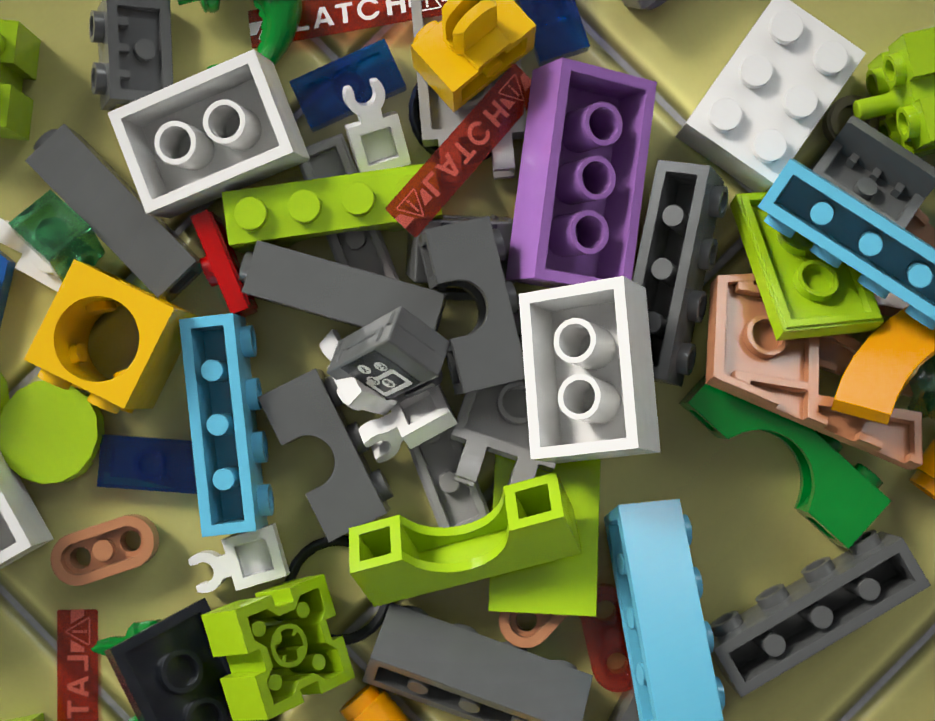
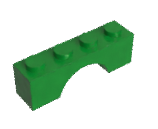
[679,374,891,549]

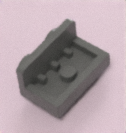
[812,116,935,229]

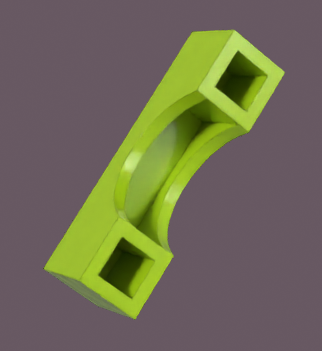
[221,162,443,253]
[349,472,582,607]

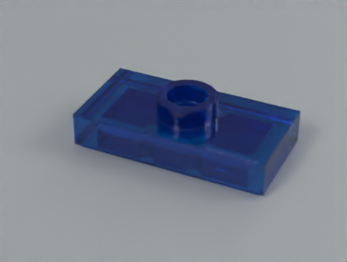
[517,0,590,67]
[289,39,407,132]
[97,434,197,494]

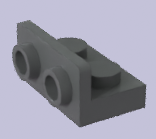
[89,0,173,111]

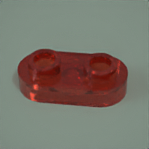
[579,583,633,692]

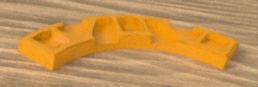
[831,305,935,425]

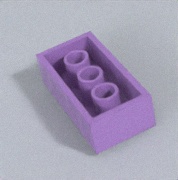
[505,57,657,288]

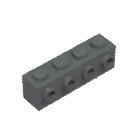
[633,160,728,387]
[710,530,931,698]
[362,603,593,721]

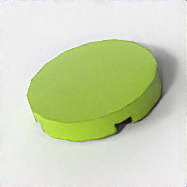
[0,380,105,484]

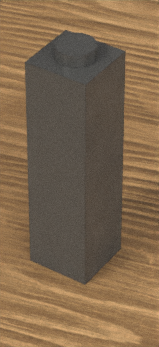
[25,124,203,302]
[239,240,447,332]

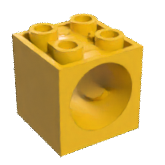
[24,259,199,414]

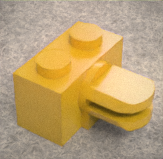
[411,0,536,112]

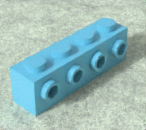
[758,159,935,330]
[179,313,274,537]
[604,499,725,721]

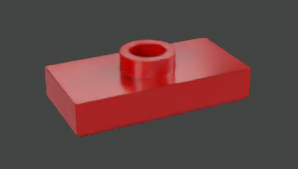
[190,210,258,317]

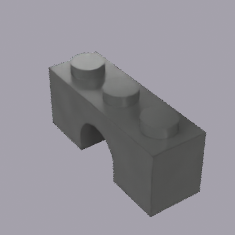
[417,216,525,395]
[258,368,394,542]

